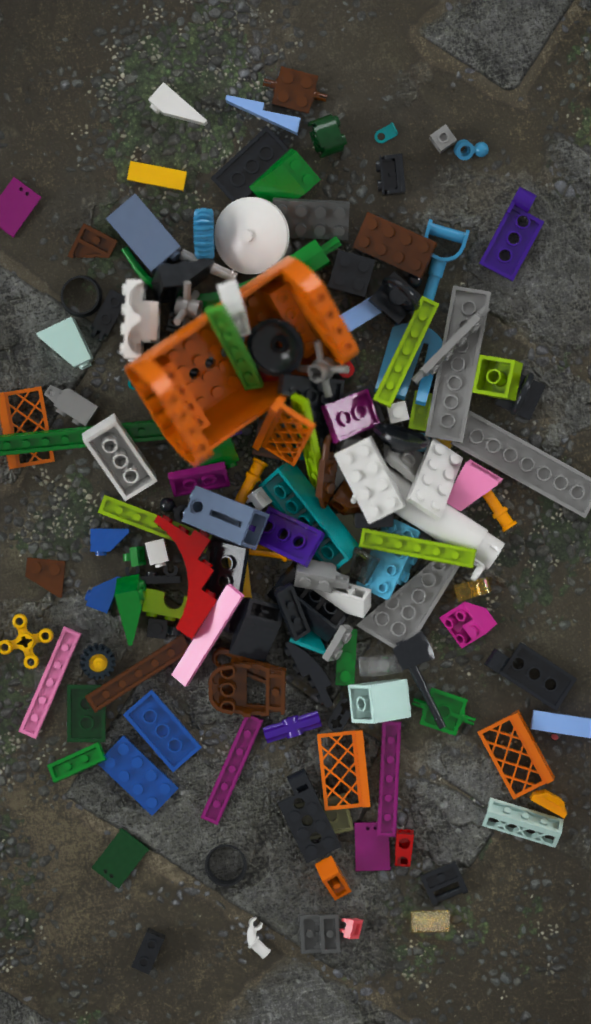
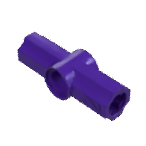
[263,710,322,743]

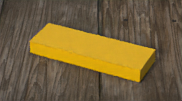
[127,161,187,191]

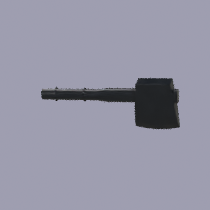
[392,631,446,729]

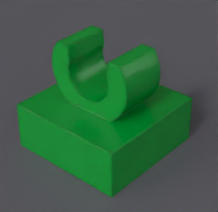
[123,546,146,567]

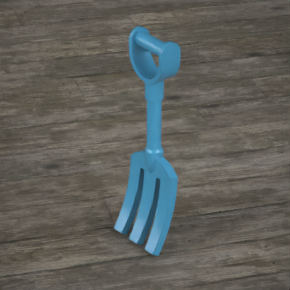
[374,219,470,406]

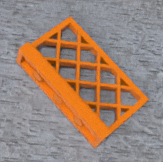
[0,386,55,470]
[252,395,316,467]
[477,710,555,800]
[317,729,371,811]

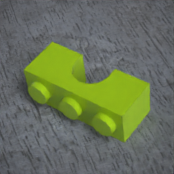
[142,588,187,621]

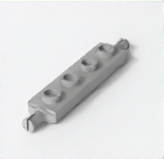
[411,305,490,384]

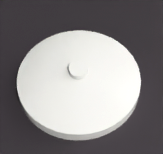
[214,197,290,275]

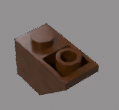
[328,480,363,515]

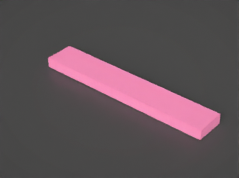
[171,584,244,687]
[18,626,82,739]

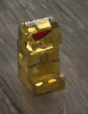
[453,577,492,602]

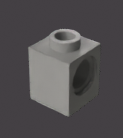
[429,124,457,154]

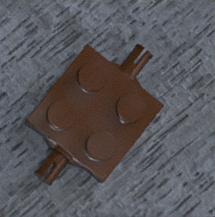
[263,66,328,114]

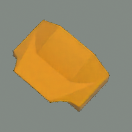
[529,789,567,819]

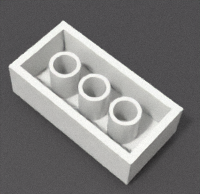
[82,413,157,501]
[334,435,406,524]

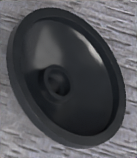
[247,318,304,376]
[373,423,430,453]

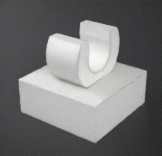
[246,487,273,510]

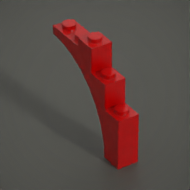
[154,515,217,639]

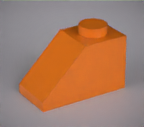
[315,855,352,900]

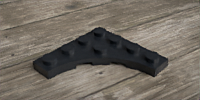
[277,374,345,456]

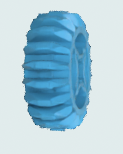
[193,208,215,260]

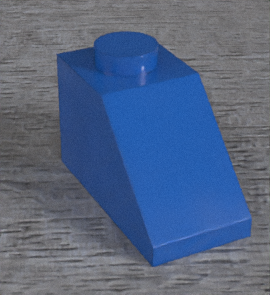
[90,528,130,556]
[84,576,121,614]

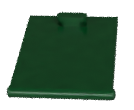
[92,828,149,889]

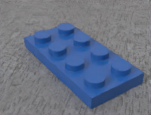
[123,689,202,772]
[98,735,179,816]

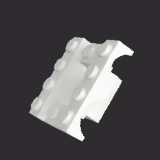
[120,279,161,362]

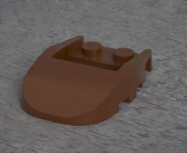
[208,661,286,717]

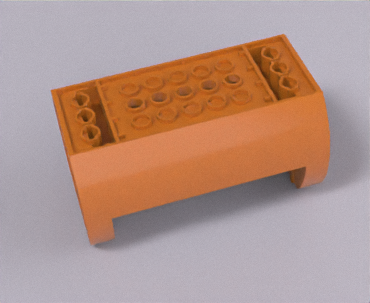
[125,256,359,467]

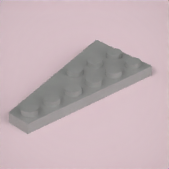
[356,561,460,648]

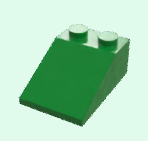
[249,148,321,203]
[200,438,240,469]
[114,574,146,646]

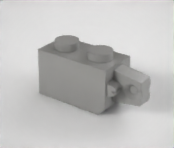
[44,385,100,427]
[294,560,350,593]

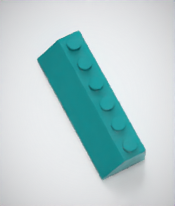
[258,462,362,570]

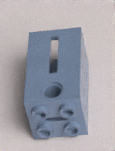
[106,194,182,275]
[182,486,270,550]

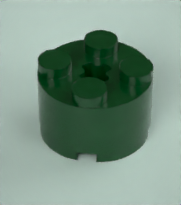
[308,114,347,159]

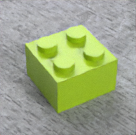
[472,355,523,401]

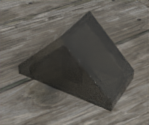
[349,547,380,585]

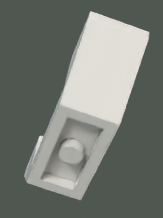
[217,279,251,337]

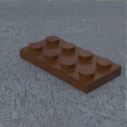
[353,212,438,278]

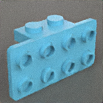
[356,519,420,600]

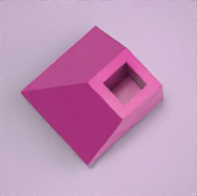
[439,601,497,649]

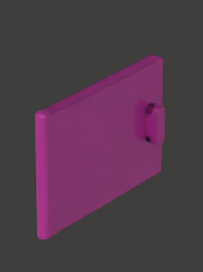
[0,177,42,238]
[354,822,391,871]

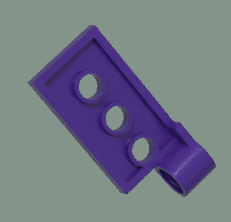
[479,187,544,282]
[248,506,325,568]

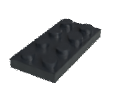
[211,126,289,202]

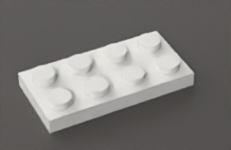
[406,438,463,521]

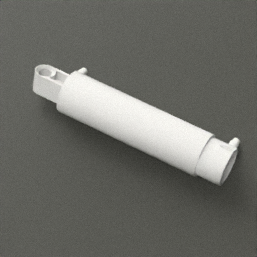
[350,465,505,581]

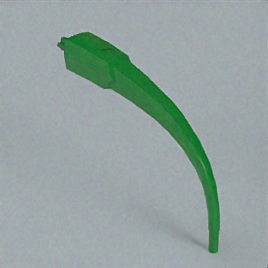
[121,236,342,308]

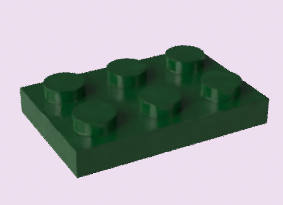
[67,684,106,742]

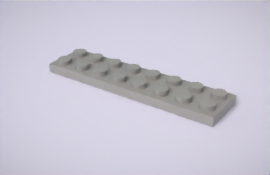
[425,286,491,443]
[451,410,591,518]

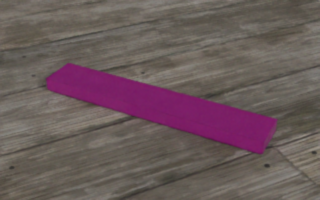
[200,715,264,825]
[377,721,401,837]

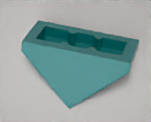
[289,631,326,655]

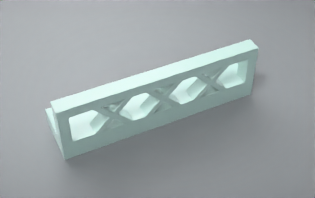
[482,797,564,848]

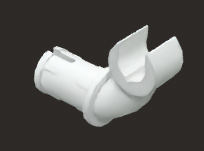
[247,917,271,959]

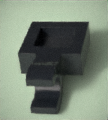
[147,618,181,639]

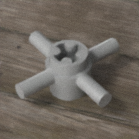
[174,280,203,327]
[297,340,349,398]

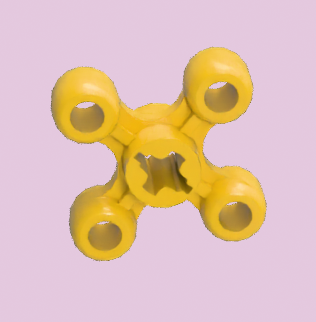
[0,614,54,669]

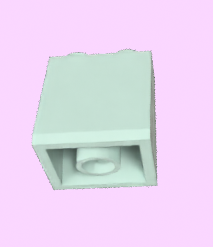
[36,317,95,370]
[348,679,411,724]

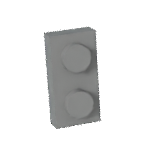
[322,624,354,662]

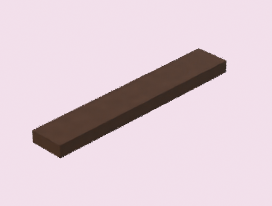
[85,634,189,713]

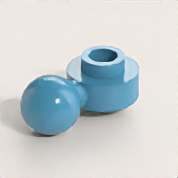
[454,139,489,160]

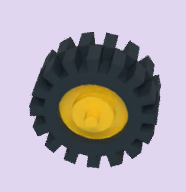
[80,643,116,680]

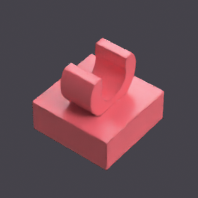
[339,918,363,939]

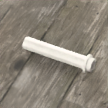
[179,249,238,281]

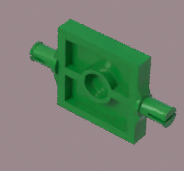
[411,687,476,736]

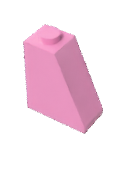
[447,459,503,511]

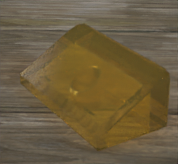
[411,910,450,933]

